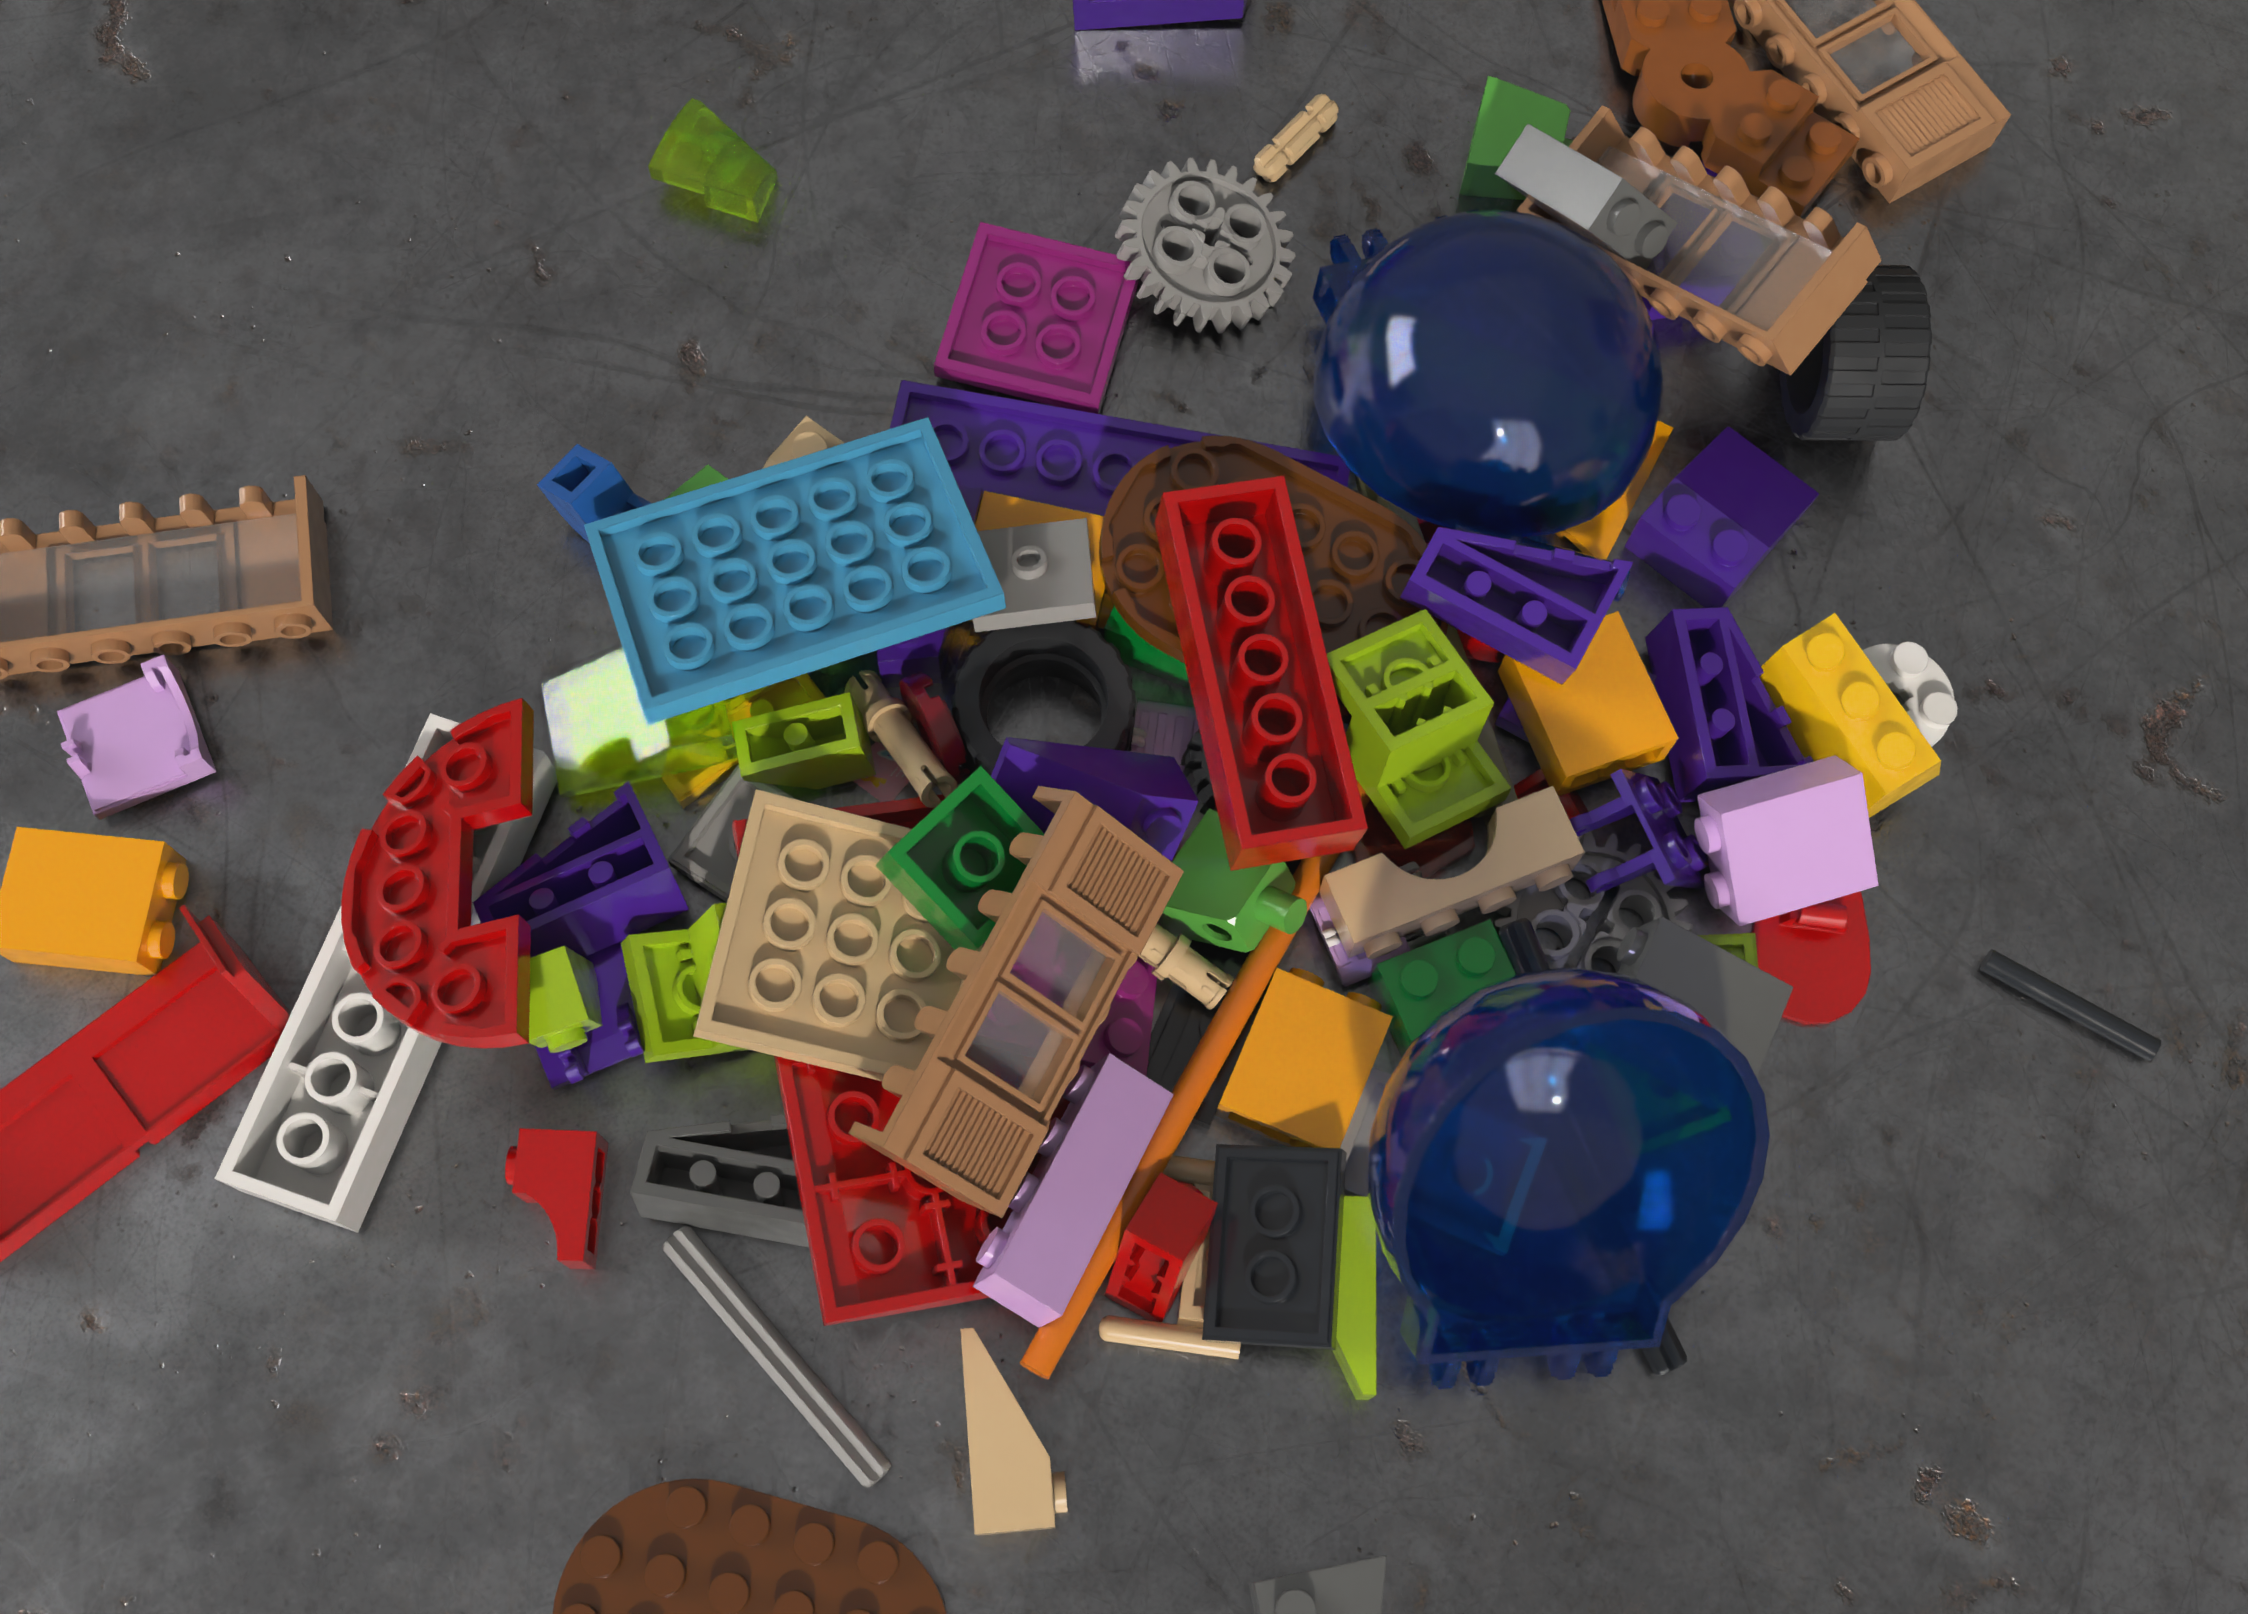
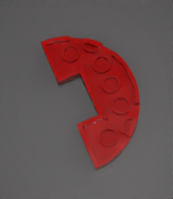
[341,698,534,1049]

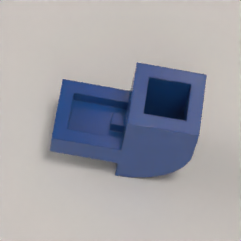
[537,444,652,543]

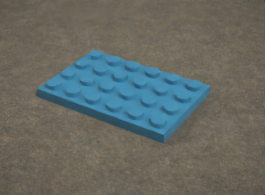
[584,417,1006,725]

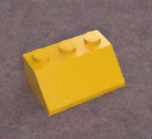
[1759,613,1941,818]

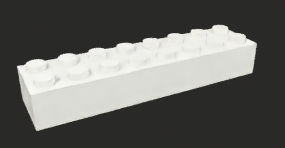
[214,713,559,1233]

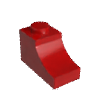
[505,1128,609,1269]
[1104,1172,1218,1322]

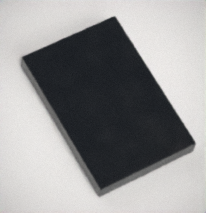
[1202,1144,1347,1350]

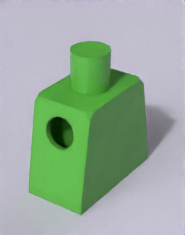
[1459,76,1573,200]
[1158,808,1307,953]

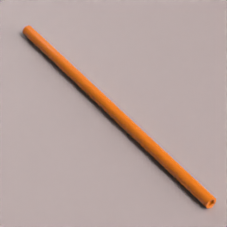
[1020,779,1370,1379]

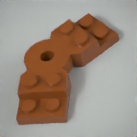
[1602,0,1860,218]

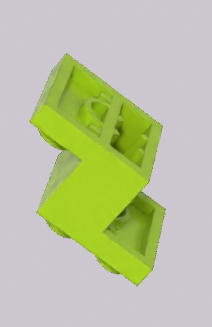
[1327,609,1512,850]
[621,902,748,1063]

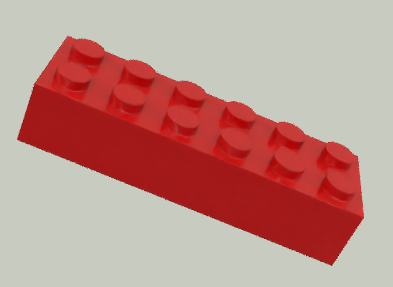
[1154,476,1368,871]

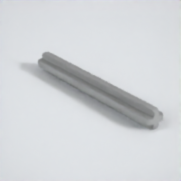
[662,1226,891,1488]

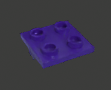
[1570,769,1709,894]
[535,940,644,1090]

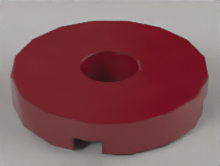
[899,671,971,786]

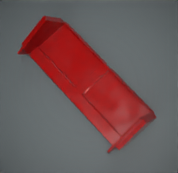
[0,905,291,1263]

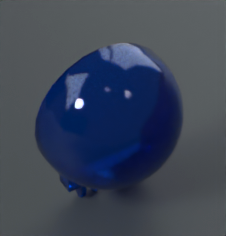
[1312,209,1663,538]
[1367,967,1770,1389]

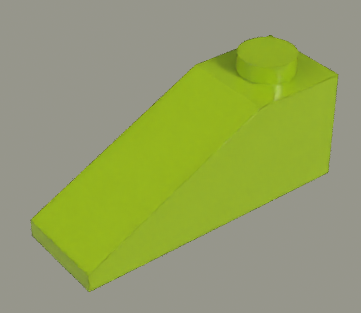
[1332,1196,1377,1400]

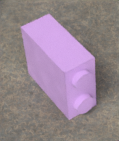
[1694,755,1879,926]

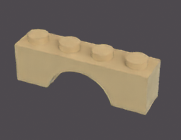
[1319,786,1585,959]

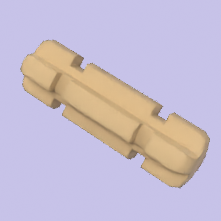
[1253,94,1339,183]

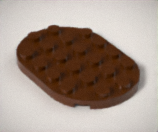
[1099,435,1448,724]
[553,1478,948,1614]

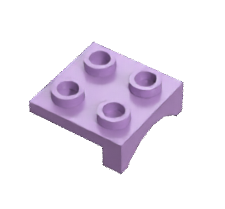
[57,654,217,820]

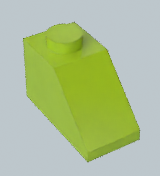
[732,692,876,789]
[529,946,603,1053]

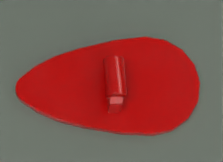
[1751,891,1871,1025]

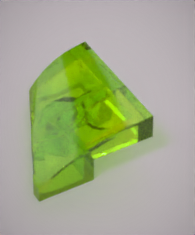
[648,98,778,223]

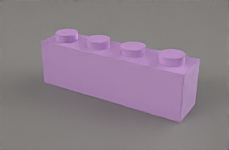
[972,1053,1174,1328]

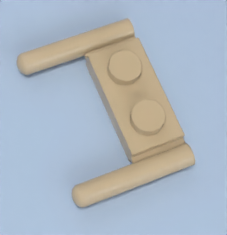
[1099,1155,1241,1360]

